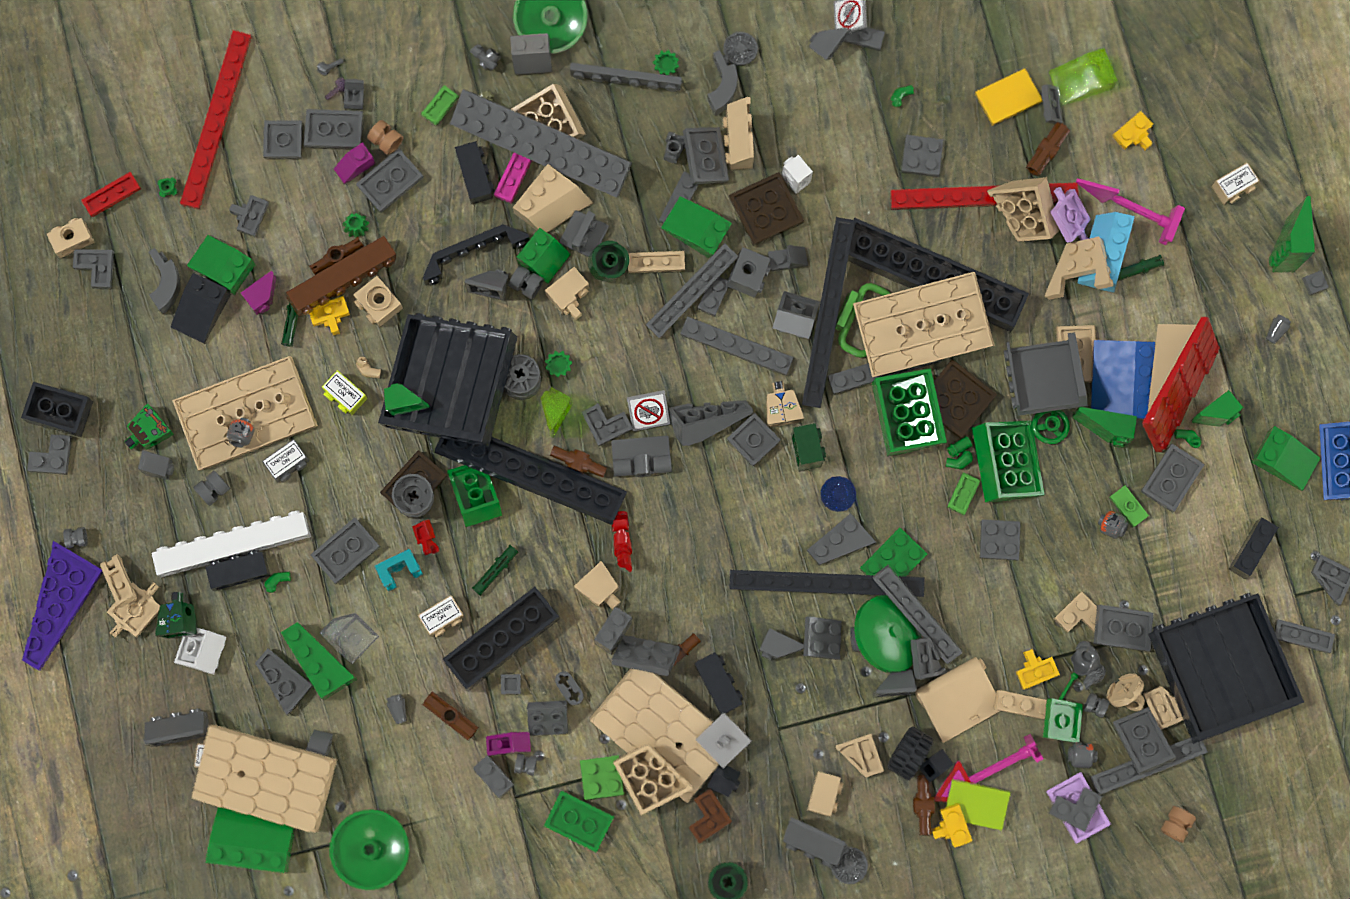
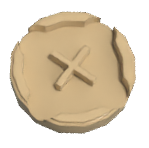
[1107,673,1145,711]

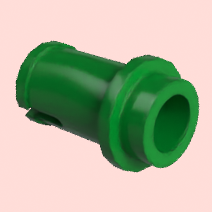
[947,436,972,458]

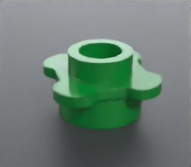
[158,177,178,197]

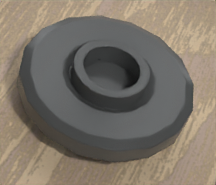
[723,32,758,65]
[831,847,868,884]

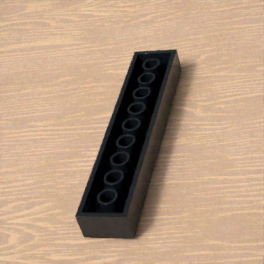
[848,217,1029,332]

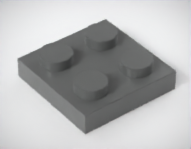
[263,120,303,159]
[901,135,943,177]
[727,413,781,467]
[980,519,1020,561]
[804,617,842,660]

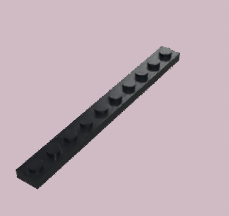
[802,217,855,408]
[729,570,925,597]

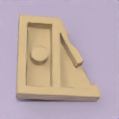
[1143,686,1183,729]
[836,734,884,777]

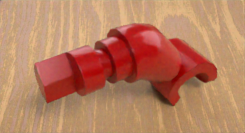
[612,511,632,572]

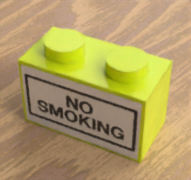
[322,370,368,415]

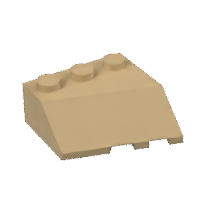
[512,84,586,139]
[723,97,754,170]
[513,164,593,233]
[987,177,1060,242]
[613,744,693,815]

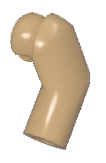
[356,357,381,378]

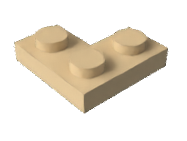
[1054,592,1097,633]

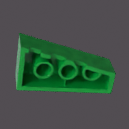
[281,622,358,700]

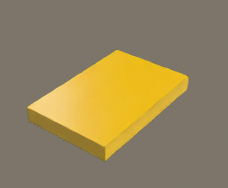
[975,69,1042,126]

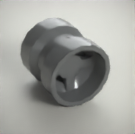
[63,527,88,548]
[1084,693,1110,718]
[514,753,537,776]

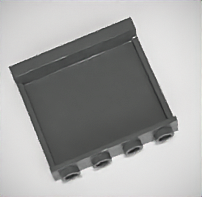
[1004,332,1087,416]

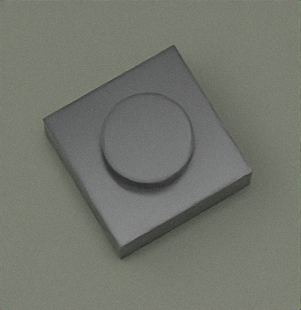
[1302,271,1329,295]
[501,674,521,695]

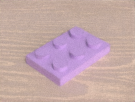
[1046,772,1111,844]

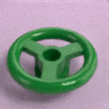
[1032,410,1070,444]

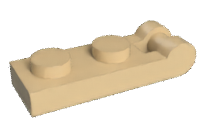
[100,554,137,608]

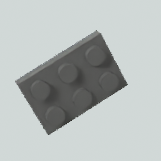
[304,109,363,149]
[683,127,729,184]
[356,148,424,213]
[1140,444,1205,513]
[310,517,380,584]
[1094,605,1153,652]
[612,635,680,676]
[1113,707,1176,775]

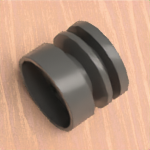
[504,354,542,400]
[392,474,434,517]

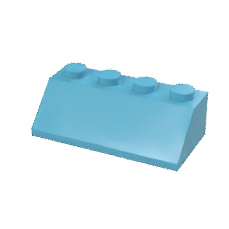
[1077,212,1135,293]

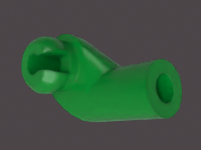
[891,85,914,107]
[1174,429,1201,448]
[945,451,973,470]
[264,572,291,593]

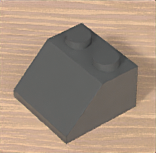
[510,33,552,75]
[773,291,820,339]

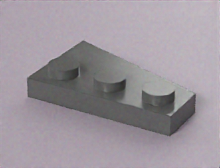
[807,513,876,566]

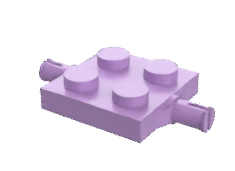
[1051,187,1091,242]

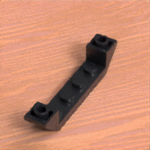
[423,224,530,286]

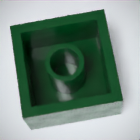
[791,423,826,472]

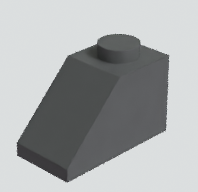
[809,27,851,60]
[138,450,174,480]
[759,628,804,660]

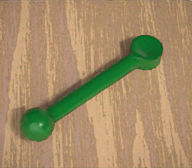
[1058,672,1079,700]

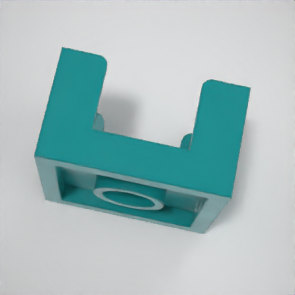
[374,549,423,592]

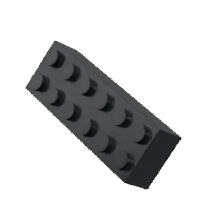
[442,586,560,691]

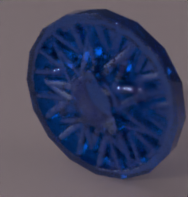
[820,476,856,512]

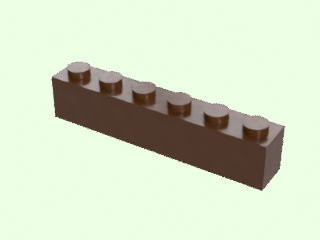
[286,236,396,316]

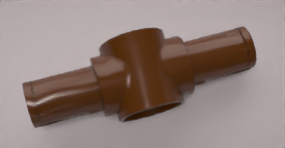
[309,236,364,275]
[550,445,607,478]
[913,775,935,836]

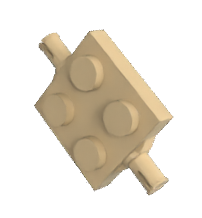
[107,582,160,638]

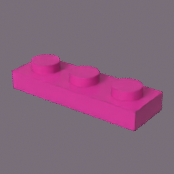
[494,153,532,204]

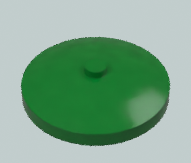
[513,0,588,53]
[854,595,922,673]
[329,810,410,890]

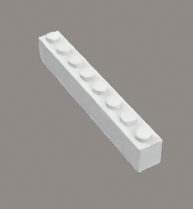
[152,511,311,578]

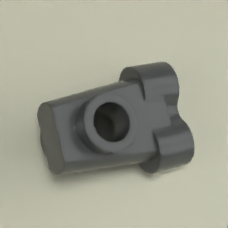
[470,44,501,70]
[664,132,685,163]

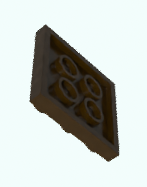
[729,172,804,246]
[934,359,997,439]

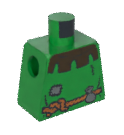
[124,403,174,450]

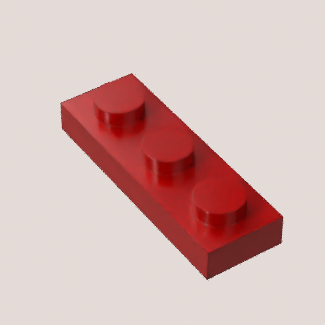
[81,172,141,217]

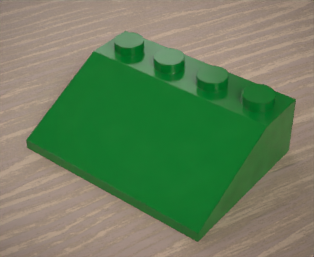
[1269,196,1315,273]
[872,368,947,457]
[972,421,1045,503]
[205,807,295,873]

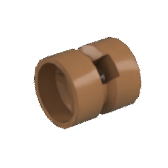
[367,120,403,155]
[1160,806,1196,843]

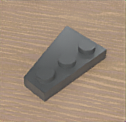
[255,648,313,716]

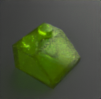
[541,387,573,438]

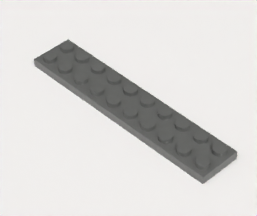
[450,89,632,198]

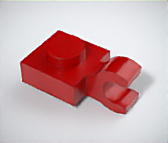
[412,520,439,556]

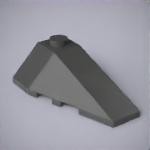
[668,400,753,446]

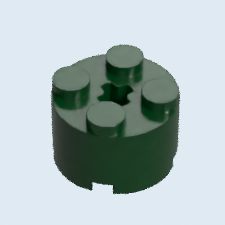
[588,241,629,282]
[708,862,748,899]

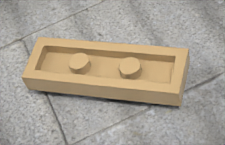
[628,251,685,273]
[994,690,1047,720]

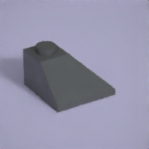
[465,269,510,301]
[873,669,916,697]

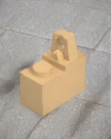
[545,267,589,320]

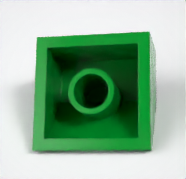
[517,227,571,284]
[1191,390,1243,427]

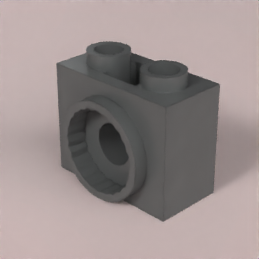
[726,247,771,297]

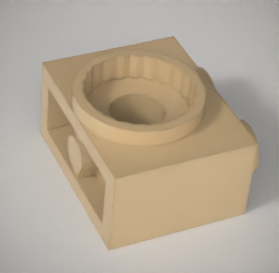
[353,276,403,327]

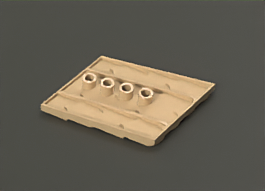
[853,272,995,377]
[172,356,318,471]
[590,668,719,803]
[192,725,337,833]

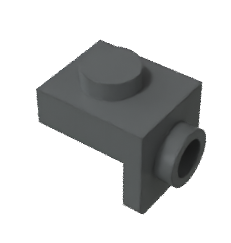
[344,79,364,110]

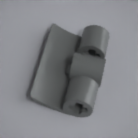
[611,436,672,477]

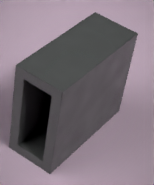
[594,606,632,655]

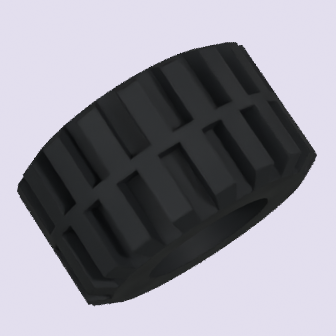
[888,726,933,781]

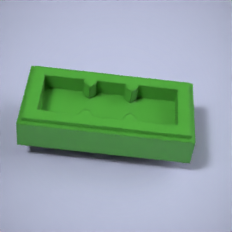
[421,85,459,126]
[947,472,981,515]
[1109,485,1149,528]

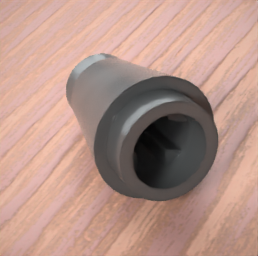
[1266,315,1291,344]
[386,694,407,724]

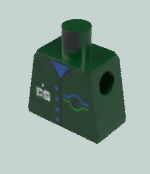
[155,592,197,639]

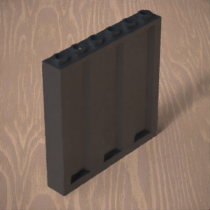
[378,313,518,447]
[1148,592,1304,744]

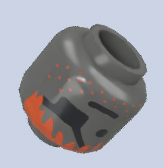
[226,418,255,448]
[1098,511,1129,539]
[1068,742,1097,769]

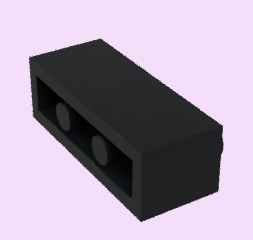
[455,141,495,205]
[1228,517,1279,579]
[205,550,270,591]
[694,652,744,715]

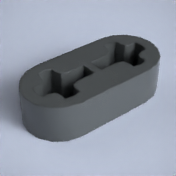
[555,671,584,706]

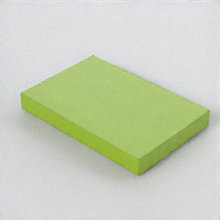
[946,779,1011,830]

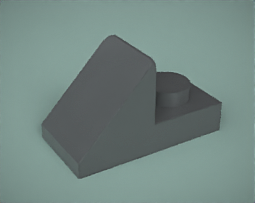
[768,245,808,272]

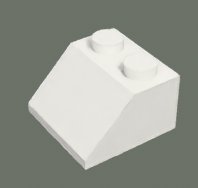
[174,628,226,674]

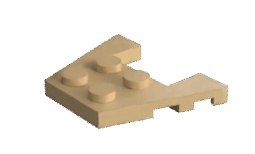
[1045,236,1113,300]

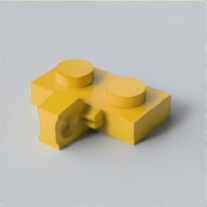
[1112,111,1153,150]
[309,296,350,336]
[1016,649,1060,690]
[932,803,973,848]

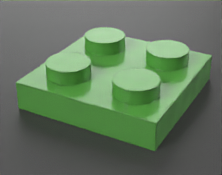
[580,755,624,800]

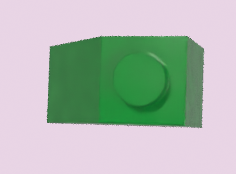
[384,384,429,415]

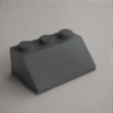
[144,709,209,747]
[783,817,848,868]

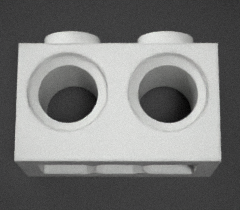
[782,155,813,194]

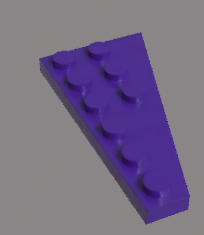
[22,541,103,671]

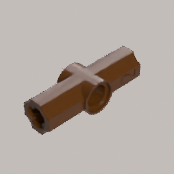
[1026,122,1070,177]
[422,691,479,741]

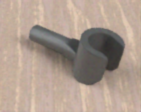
[317,58,343,76]

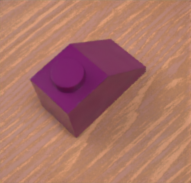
[334,143,375,185]
[241,271,277,315]
[486,732,531,756]

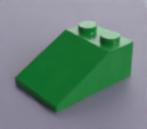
[661,196,732,258]
[187,235,255,296]
[1073,407,1137,448]
[1251,426,1320,491]
[447,465,503,527]

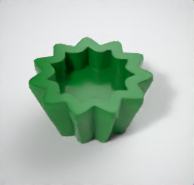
[653,50,679,75]
[342,212,369,238]
[545,350,572,378]

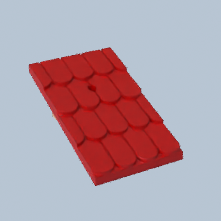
[1142,317,1220,452]

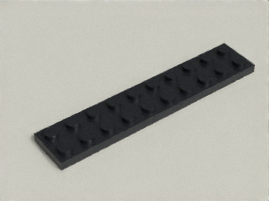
[434,437,627,525]

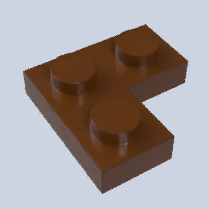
[688,789,732,844]

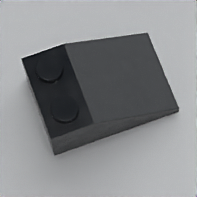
[170,273,231,344]

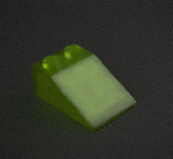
[1049,47,1118,106]

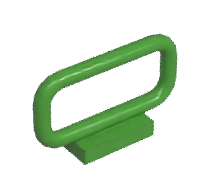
[835,283,891,358]

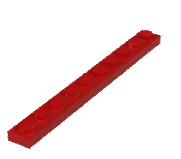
[180,30,252,210]
[890,182,1079,210]

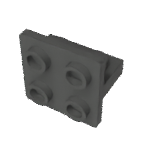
[559,210,609,257]
[527,700,568,736]

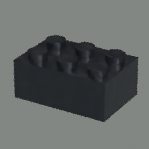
[21,382,93,438]

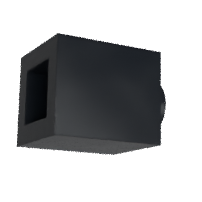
[919,749,954,783]
[707,765,741,797]

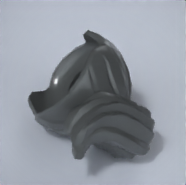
[1071,641,1106,690]

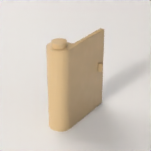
[915,657,1000,743]

